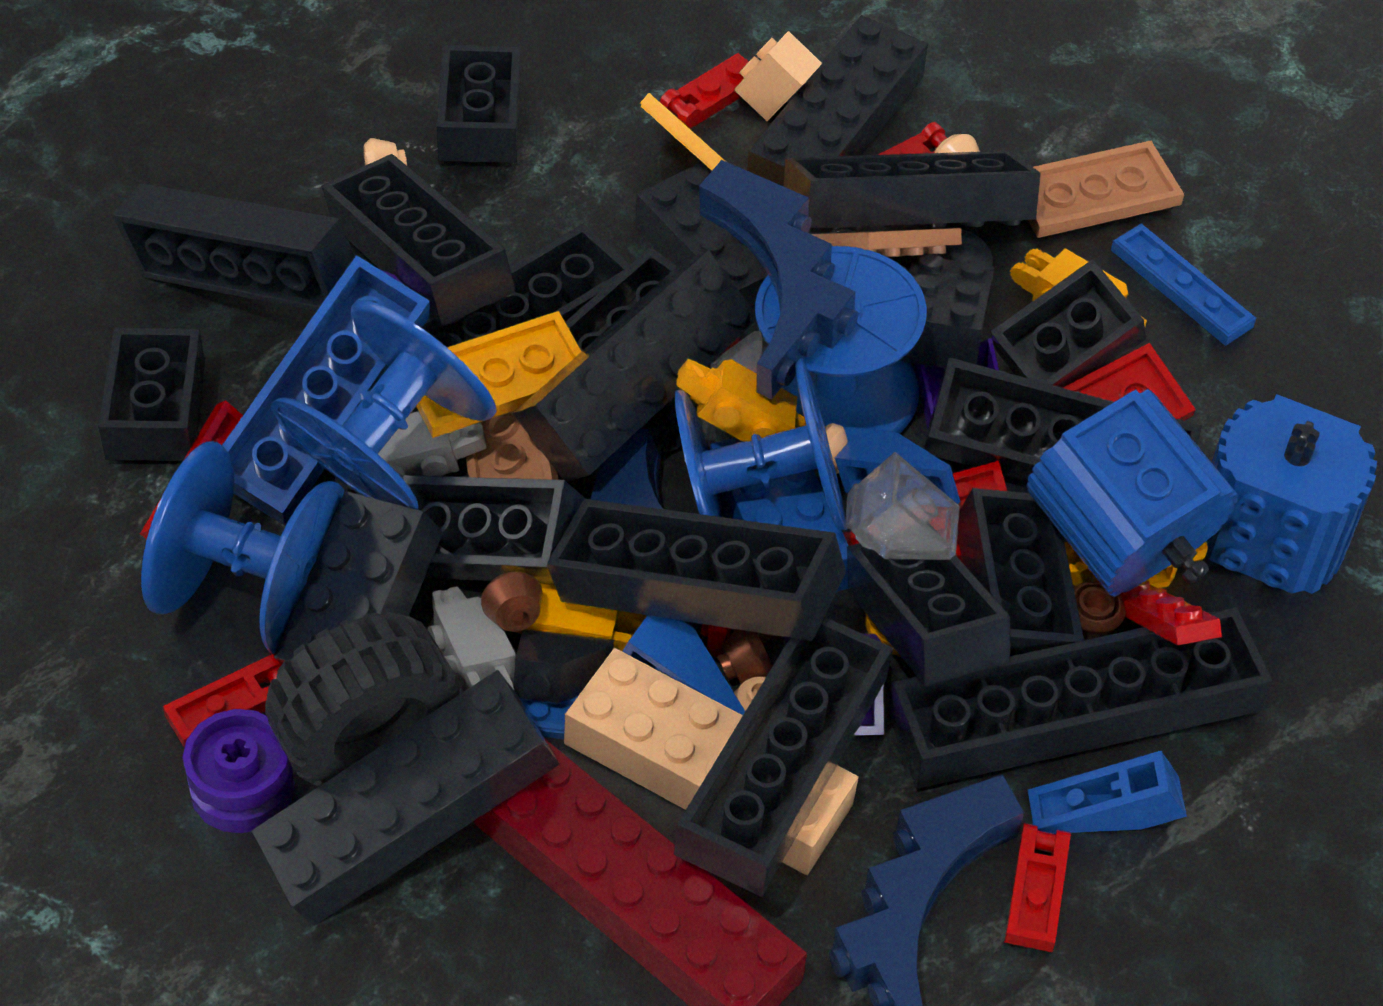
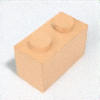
[734,31,822,121]

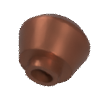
[481,572,543,632]
[1074,582,1126,639]
[717,629,773,685]

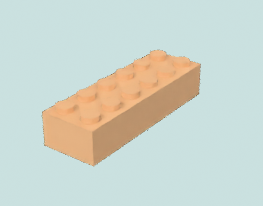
[564,648,859,876]

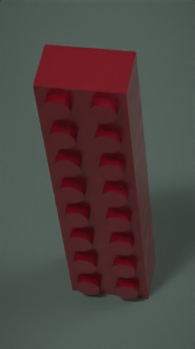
[473,738,807,1006]

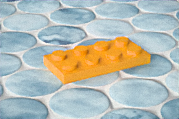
[416,311,582,438]

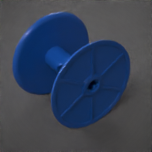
[755,246,927,442]
[271,300,497,510]
[675,358,847,530]
[141,441,344,655]

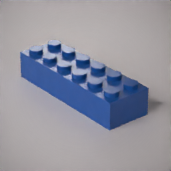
[222,255,430,526]

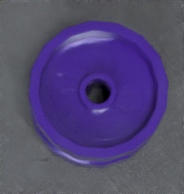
[182,709,295,833]

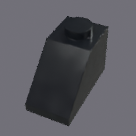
[513,629,614,703]

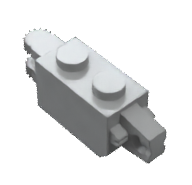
[335,411,487,491]
[428,587,516,694]

